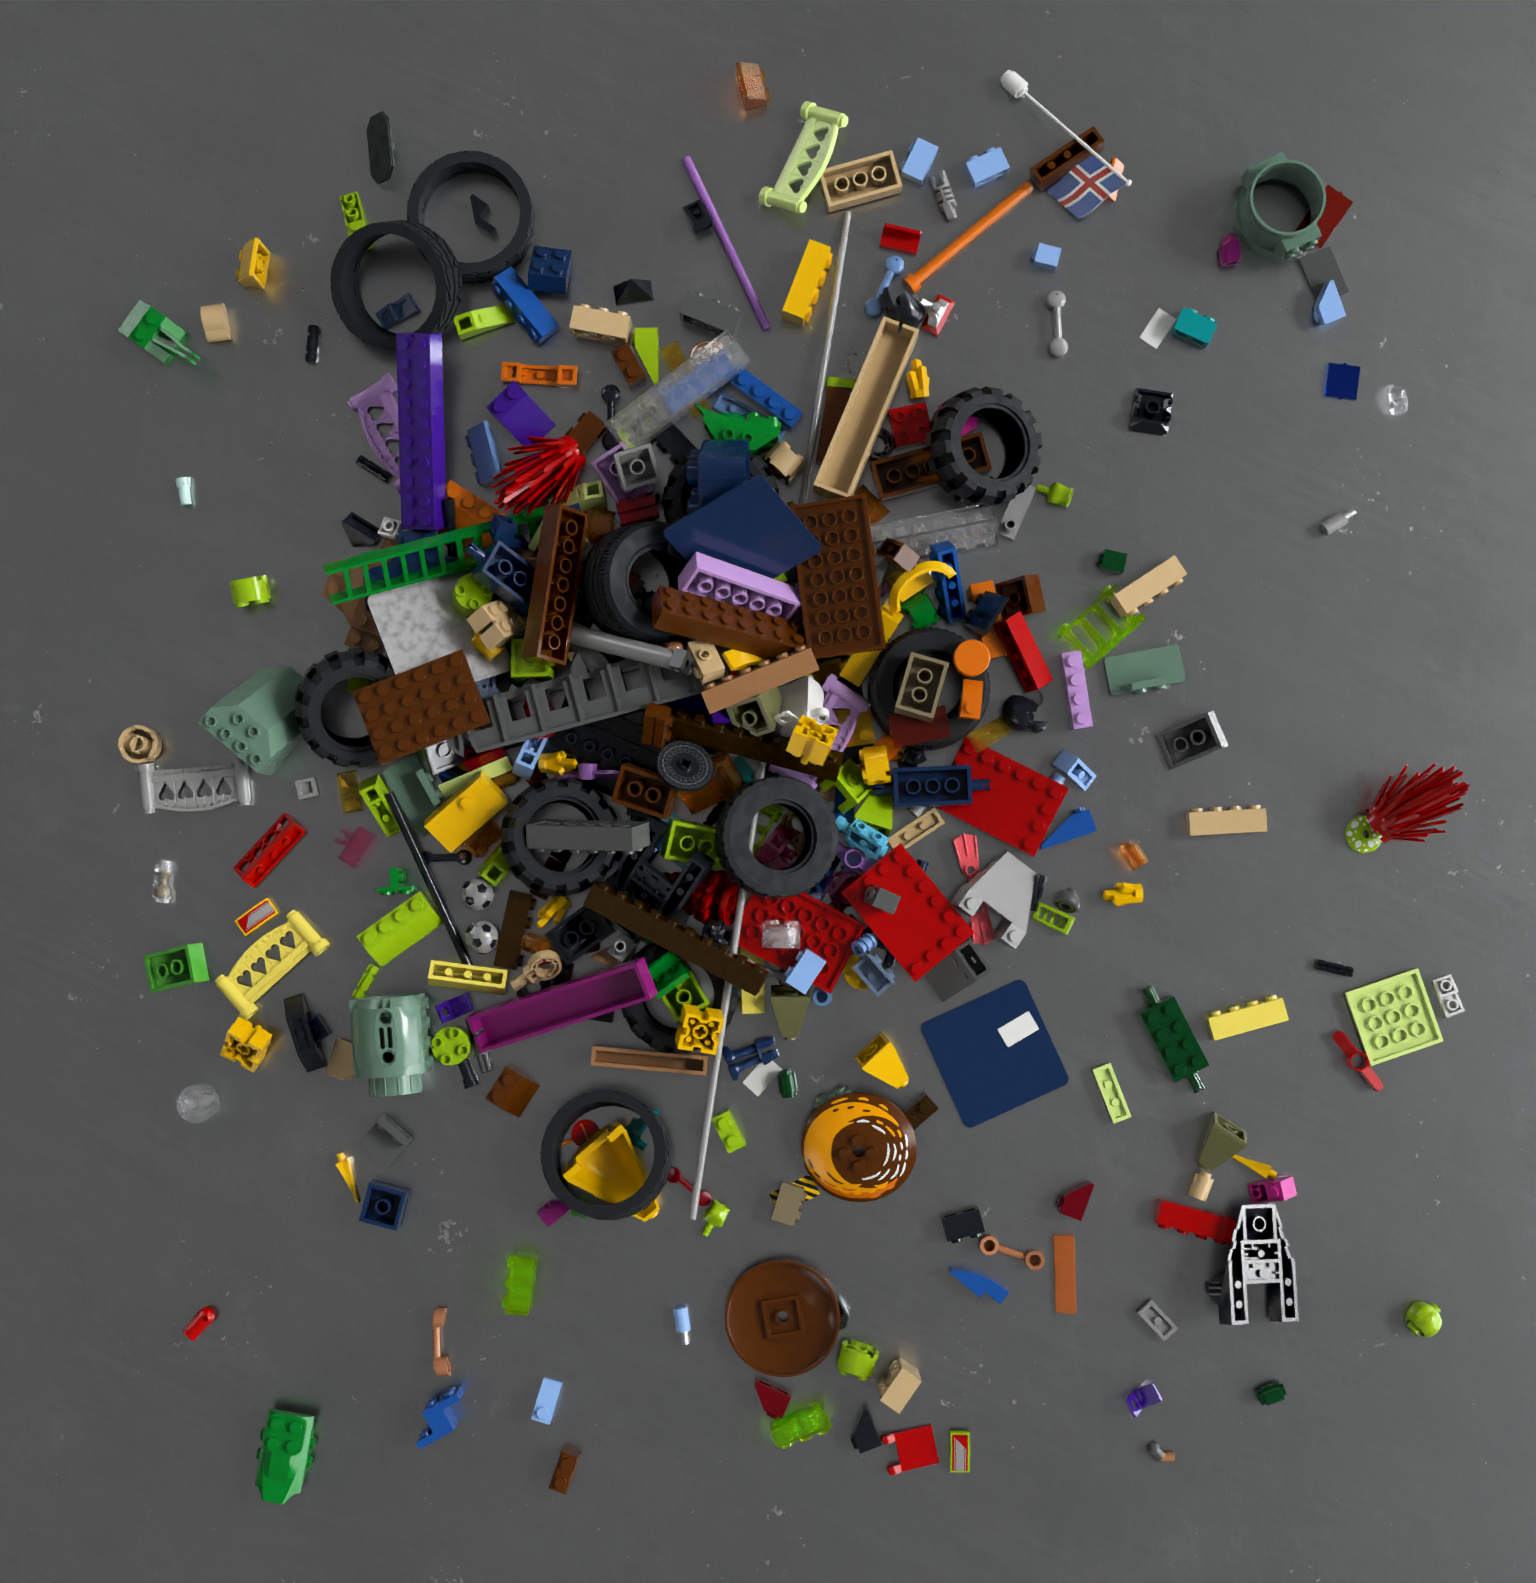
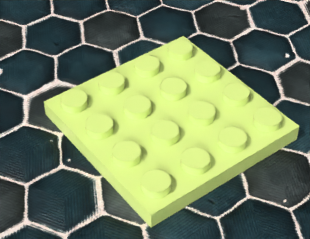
[1344,968,1443,1066]

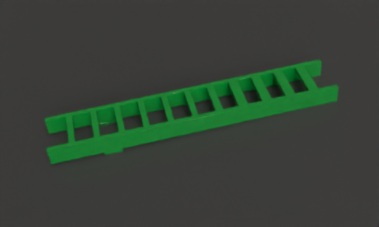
[322,506,545,605]

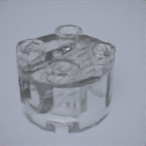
[762,920,801,949]
[176,1083,220,1123]

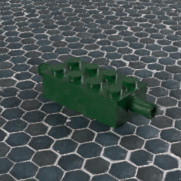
[1136,985,1209,1093]

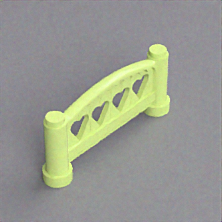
[759,101,848,214]

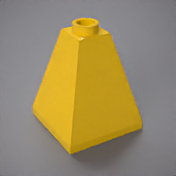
[854,1032,909,1089]

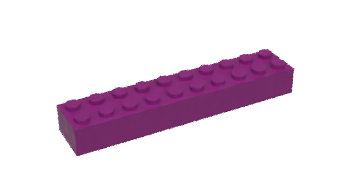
[466,957,658,1053]

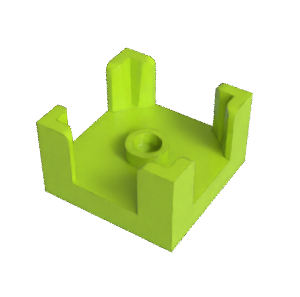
[511,638,554,681]
[819,758,874,814]

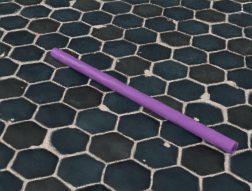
[682,156,771,331]

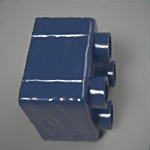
[687,439,750,514]

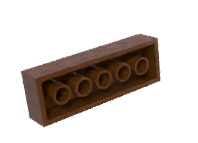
[870,431,992,502]

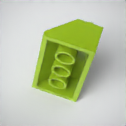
[356,891,443,967]

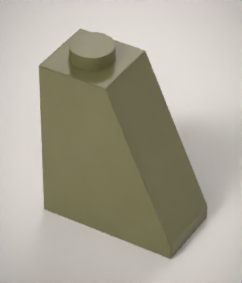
[726,687,782,737]

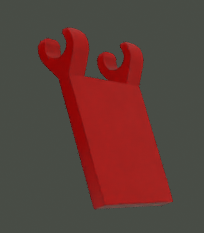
[880,1424,939,1475]

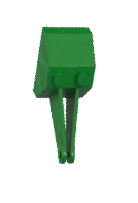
[117,300,200,365]

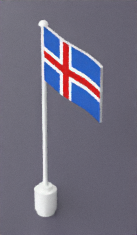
[1000,70,1132,218]

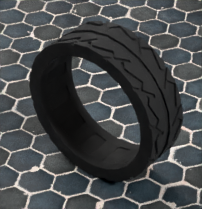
[407,151,535,284]
[330,220,462,350]
[540,1090,672,1220]

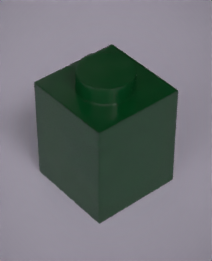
[1097,549,1128,575]

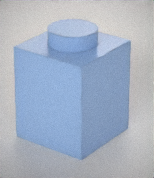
[1031,243,1062,271]

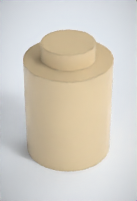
[1188,1170,1214,1201]

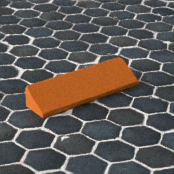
[1053,1234,1076,1314]

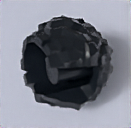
[702,919,733,946]

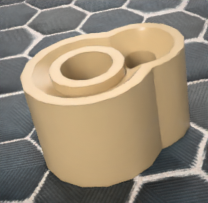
[200,303,231,343]

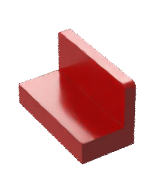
[879,223,922,255]

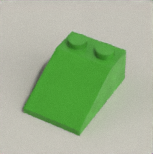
[143,943,209,993]

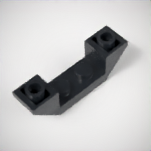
[284,993,326,1073]

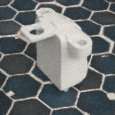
[771,675,829,737]

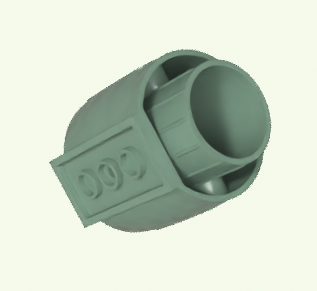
[349,993,433,1097]

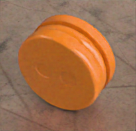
[953,640,990,677]

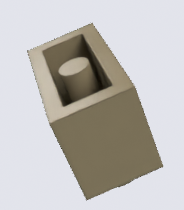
[771,1180,807,1226]

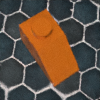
[958,679,983,720]

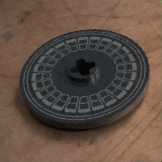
[656,740,714,792]

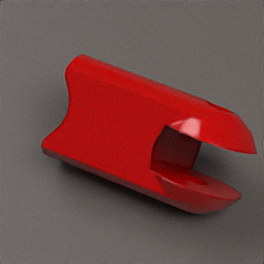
[182,1307,215,1341]

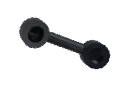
[601,384,621,451]

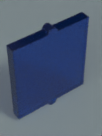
[1325,363,1360,400]

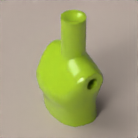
[1036,482,1074,507]
[701,1200,730,1237]

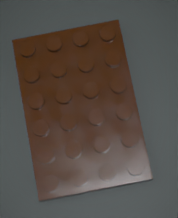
[353,649,491,765]

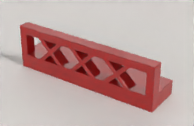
[233,812,306,888]

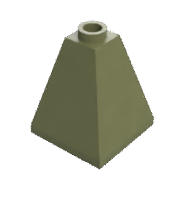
[771,985,810,1041]
[1198,1111,1248,1171]

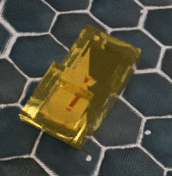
[336,770,363,814]

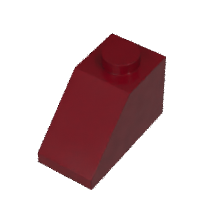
[1056,1181,1094,1221]
[754,1378,791,1419]

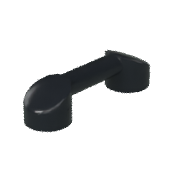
[422,850,472,866]

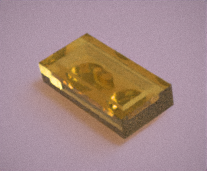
[968,717,1011,752]

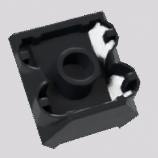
[1130,388,1173,436]

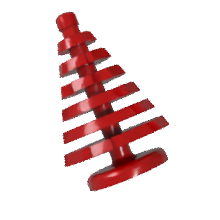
[663,870,739,926]

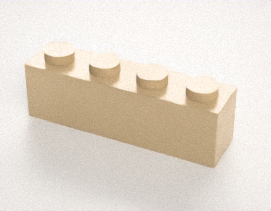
[1109,555,1187,618]
[1186,805,1267,836]

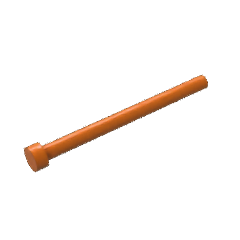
[902,181,1033,294]

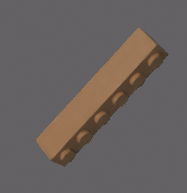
[700,644,820,714]
[590,1045,708,1076]

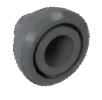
[1054,888,1080,913]

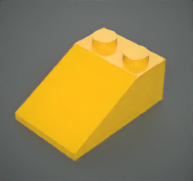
[236,237,270,290]

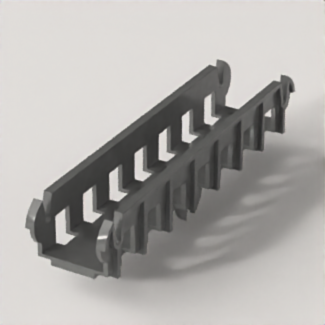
[446,644,750,757]

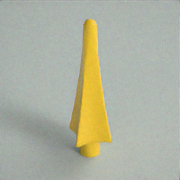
[335,1152,360,1203]
[1231,1155,1277,1179]

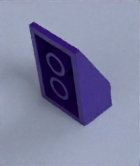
[486,380,556,446]

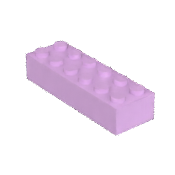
[677,552,801,620]

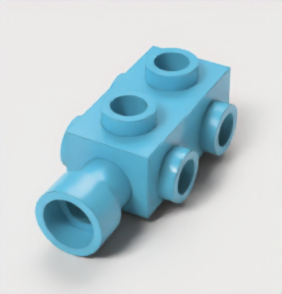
[835,815,889,860]

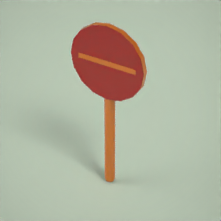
[539,1119,599,1156]

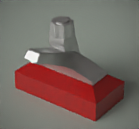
[919,293,955,337]

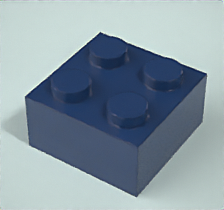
[308,1014,331,1043]

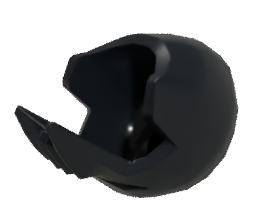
[882,287,925,327]
[1002,695,1049,733]

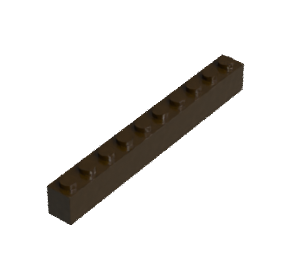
[659,704,844,782]
[583,881,769,996]

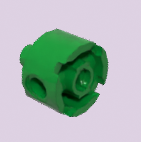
[901,589,942,629]

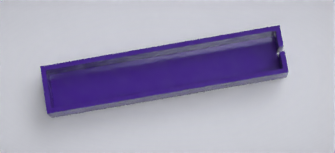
[396,332,446,531]

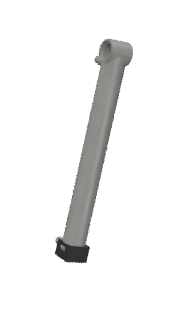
[570,624,695,676]

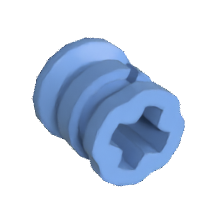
[851,933,877,958]

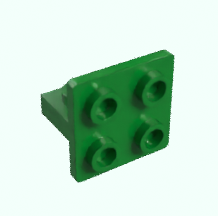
[375,867,419,895]
[648,951,691,1000]

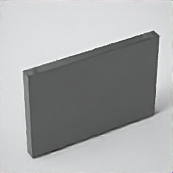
[1298,246,1349,302]

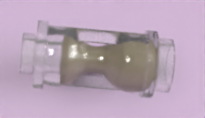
[152,860,175,903]

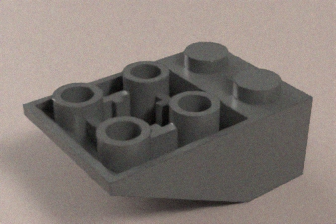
[925,938,992,1002]

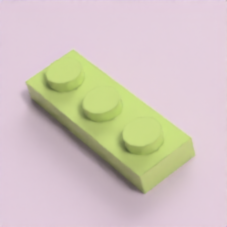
[1092,1062,1132,1124]

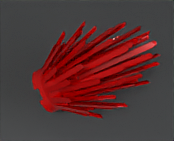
[491,435,586,516]
[1365,762,1470,843]

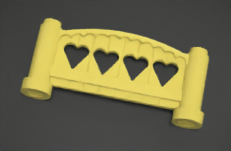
[214,909,330,1020]

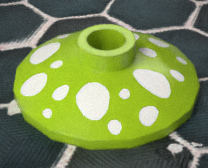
[1345,816,1383,853]

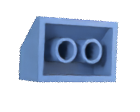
[465,420,505,488]

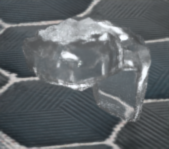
[1387,384,1408,416]

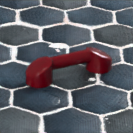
[667,1167,712,1206]

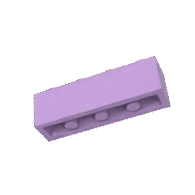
[1059,650,1093,730]

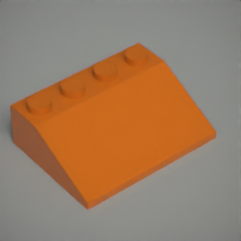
[437,480,508,558]

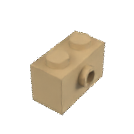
[687,640,725,684]

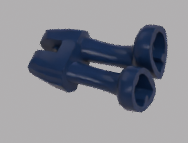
[722,1037,780,1081]

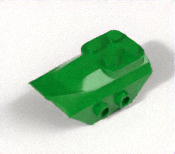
[696,405,782,456]
[255,1408,316,1504]

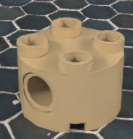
[761,440,805,485]
[118,725,162,764]

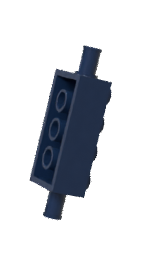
[465,540,535,618]
[874,765,990,808]

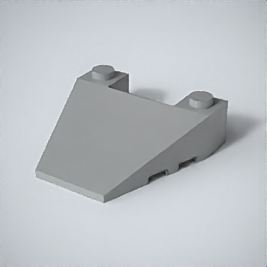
[950,851,1036,949]

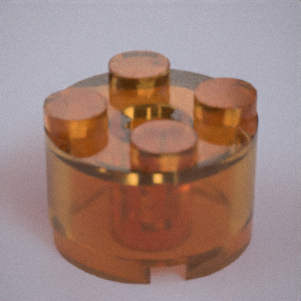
[586,506,617,545]

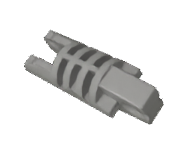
[929,170,957,220]

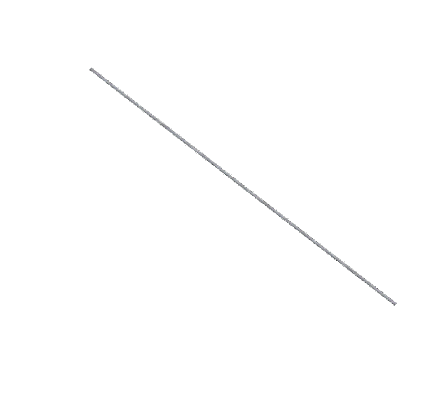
[688,211,851,1220]

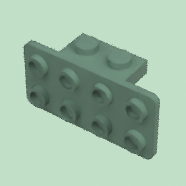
[1104,644,1186,695]
[383,754,443,837]

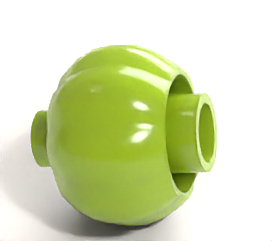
[1406,1302,1442,1337]

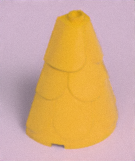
[562,1122,660,1222]

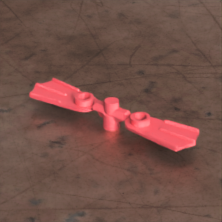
[953,833,996,946]

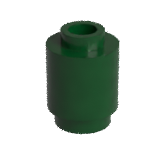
[776,1069,798,1098]
[1256,1381,1287,1406]

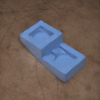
[375,293,420,330]

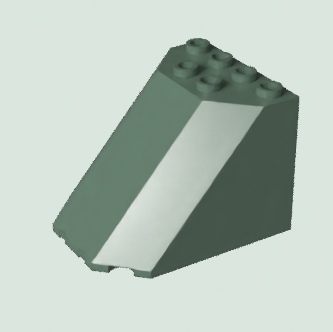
[198,666,321,776]

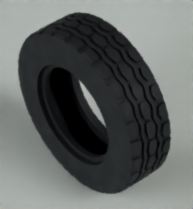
[714,776,839,898]

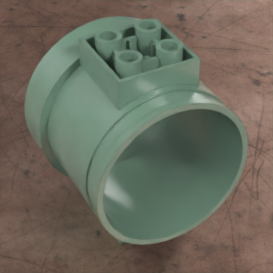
[1233,152,1326,261]

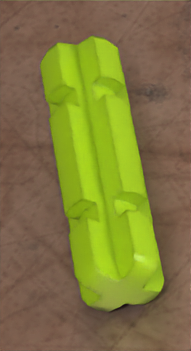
[352,964,379,998]

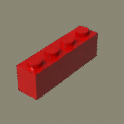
[993,611,1053,693]
[1154,1198,1236,1245]

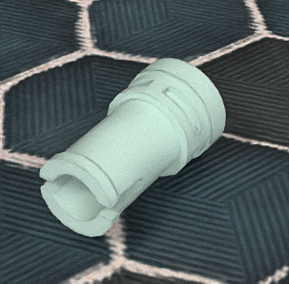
[175,477,192,506]

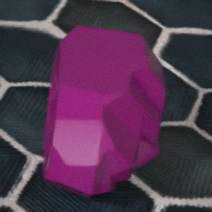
[1218,233,1241,266]
[537,1199,570,1227]

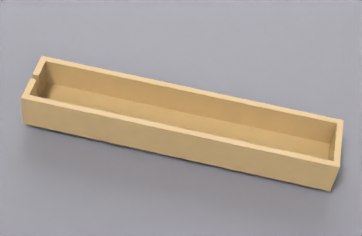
[813,316,919,499]

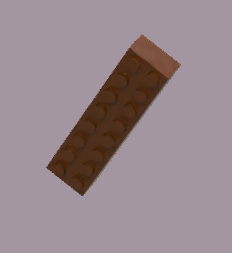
[521,503,589,666]
[651,585,806,660]

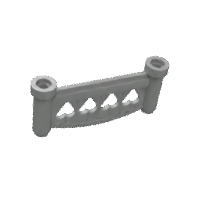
[135,756,251,814]

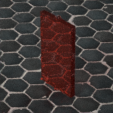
[1295,185,1353,249]
[888,705,952,748]

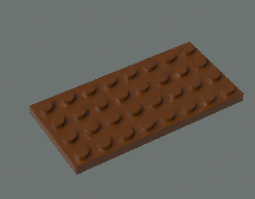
[789,494,887,660]

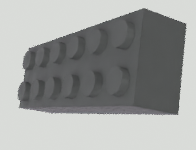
[526,819,650,855]

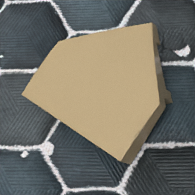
[325,1037,354,1080]

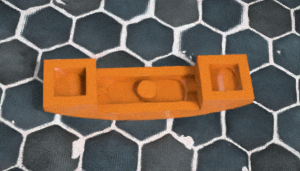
[500,362,578,386]

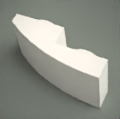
[378,516,418,542]
[1432,974,1465,1019]

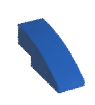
[949,1267,1010,1304]

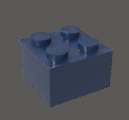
[528,246,572,294]
[359,1180,410,1231]

